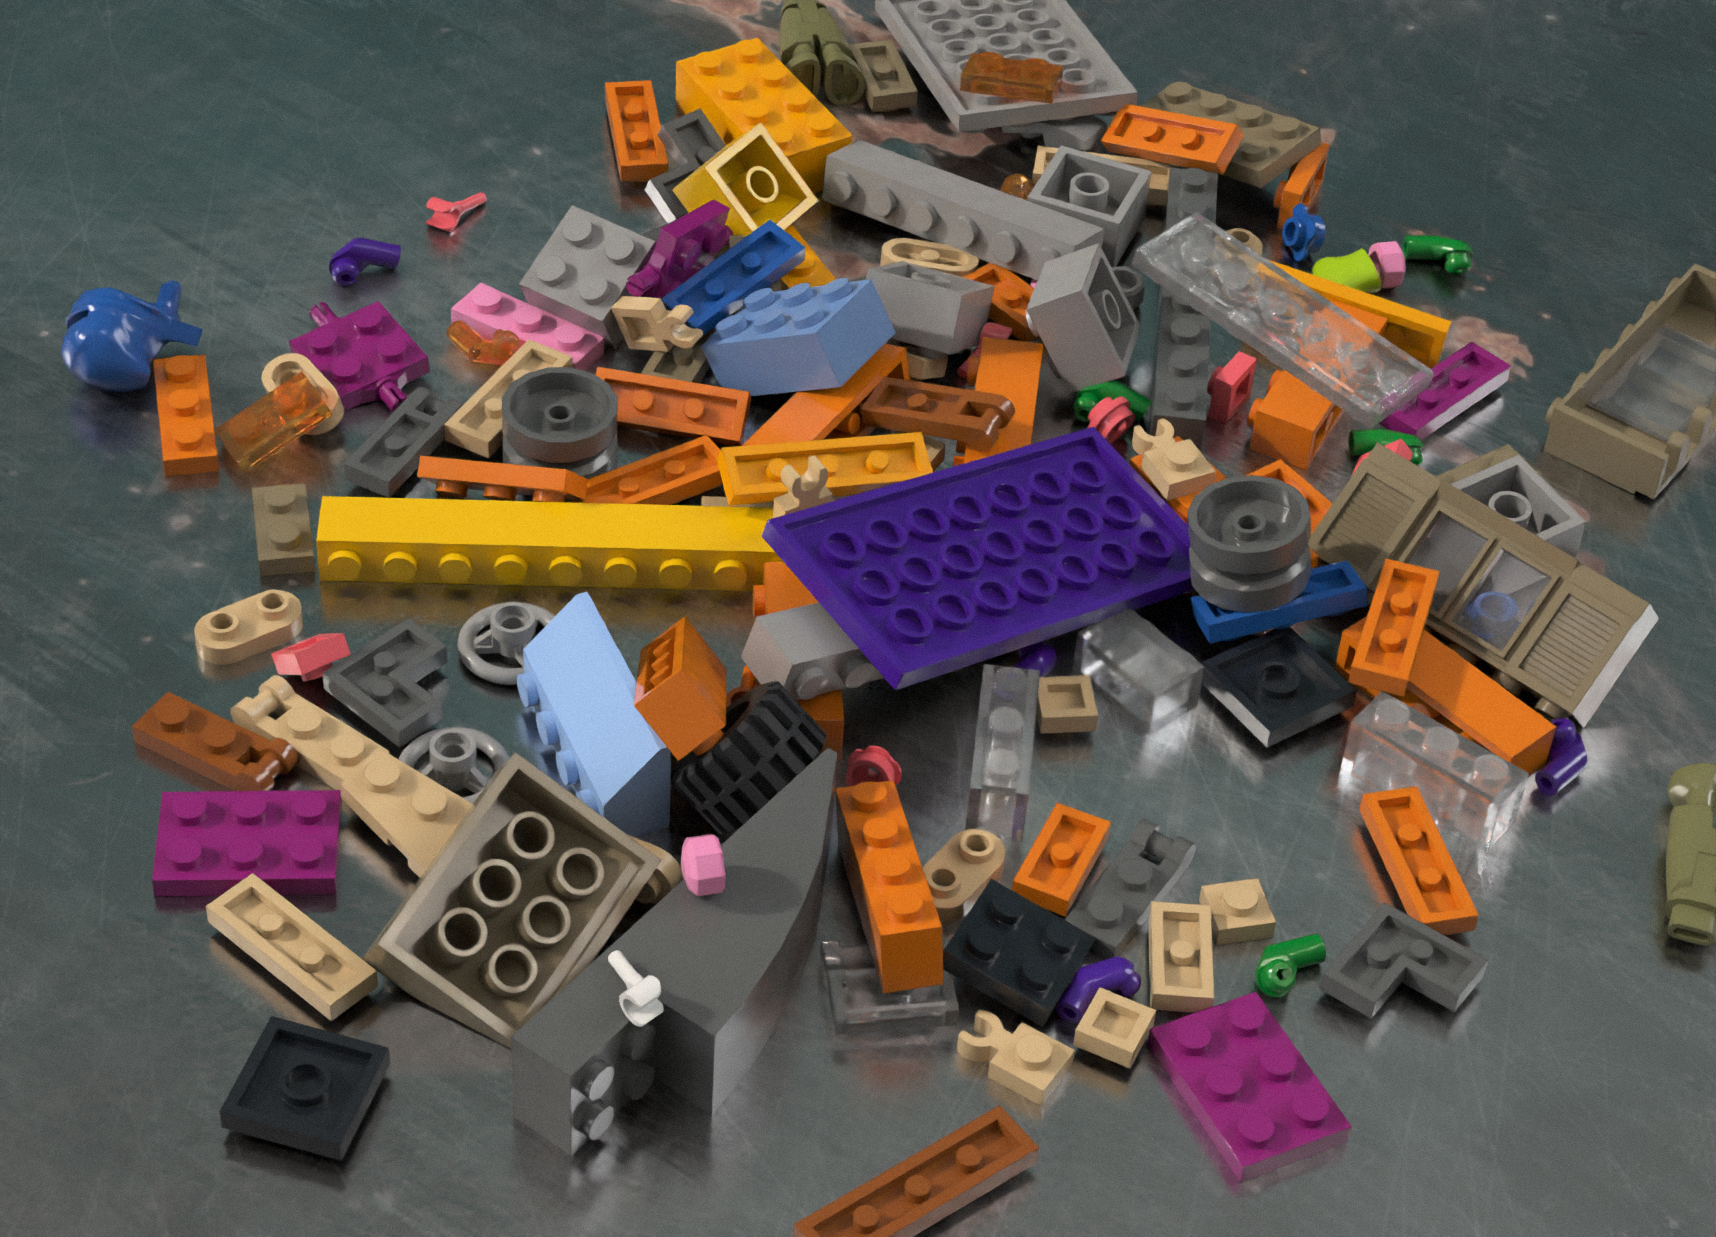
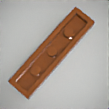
[793,1105,1039,1237]

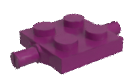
[626,199,734,299]
[289,301,430,413]

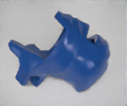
[61,280,203,393]

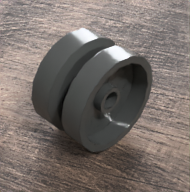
[502,367,617,479]
[1188,475,1311,613]

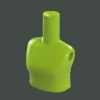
[1312,248,1381,294]

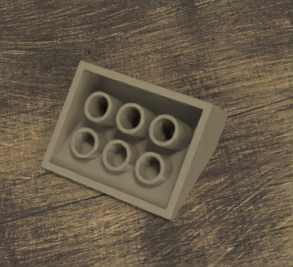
[362,752,661,1049]

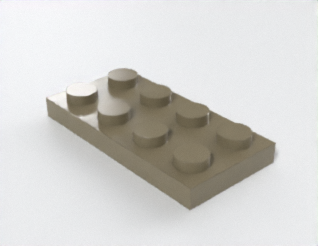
[1139,81,1322,188]

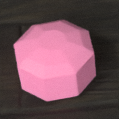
[1368,241,1406,289]
[681,834,726,896]

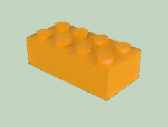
[675,38,853,193]

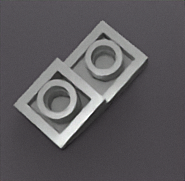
[1001,115,1108,152]

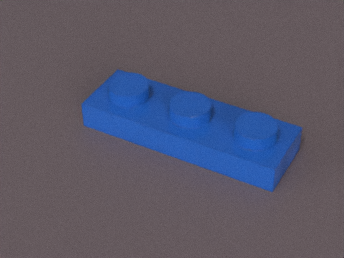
[661,220,805,339]
[1191,560,1368,644]

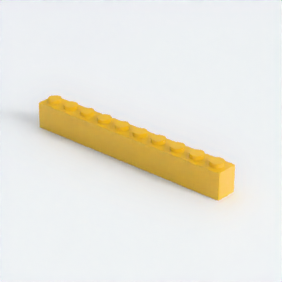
[316,496,783,591]

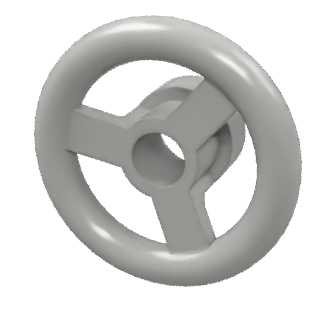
[457,602,555,685]
[398,727,510,804]

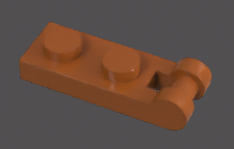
[860,377,1015,452]
[132,692,299,791]

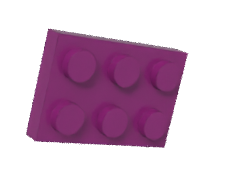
[152,790,342,897]
[1147,991,1352,1183]

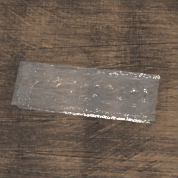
[1131,212,1434,429]

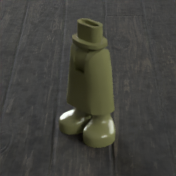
[779,0,865,105]
[1665,763,1716,946]

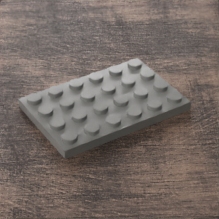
[875,0,1138,134]

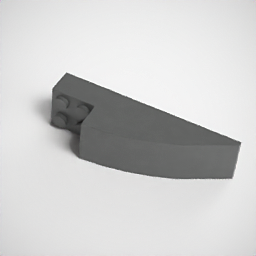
[511,748,837,1156]

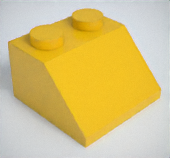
[672,122,819,236]

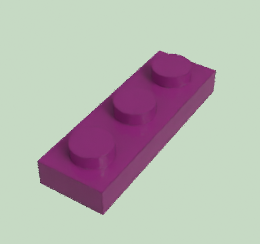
[1374,341,1511,440]

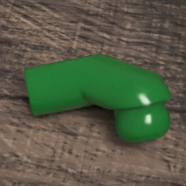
[1403,235,1474,274]
[1073,380,1152,423]
[1348,429,1424,467]
[1255,934,1326,997]

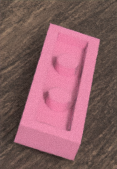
[451,283,604,371]

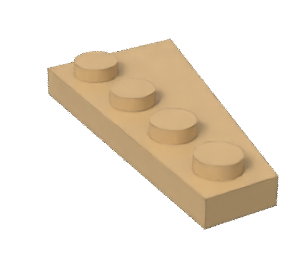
[340,747,473,878]

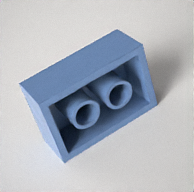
[701,278,896,396]

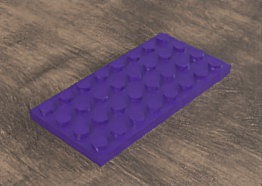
[762,427,1195,690]

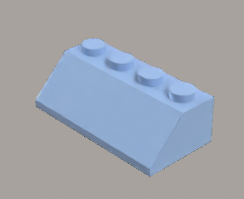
[517,592,671,837]

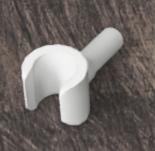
[608,950,664,1027]

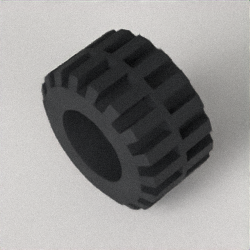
[670,681,827,834]

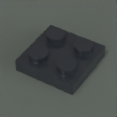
[1197,627,1357,747]
[943,879,1096,1027]
[219,1016,390,1161]

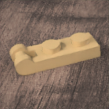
[230,675,389,790]

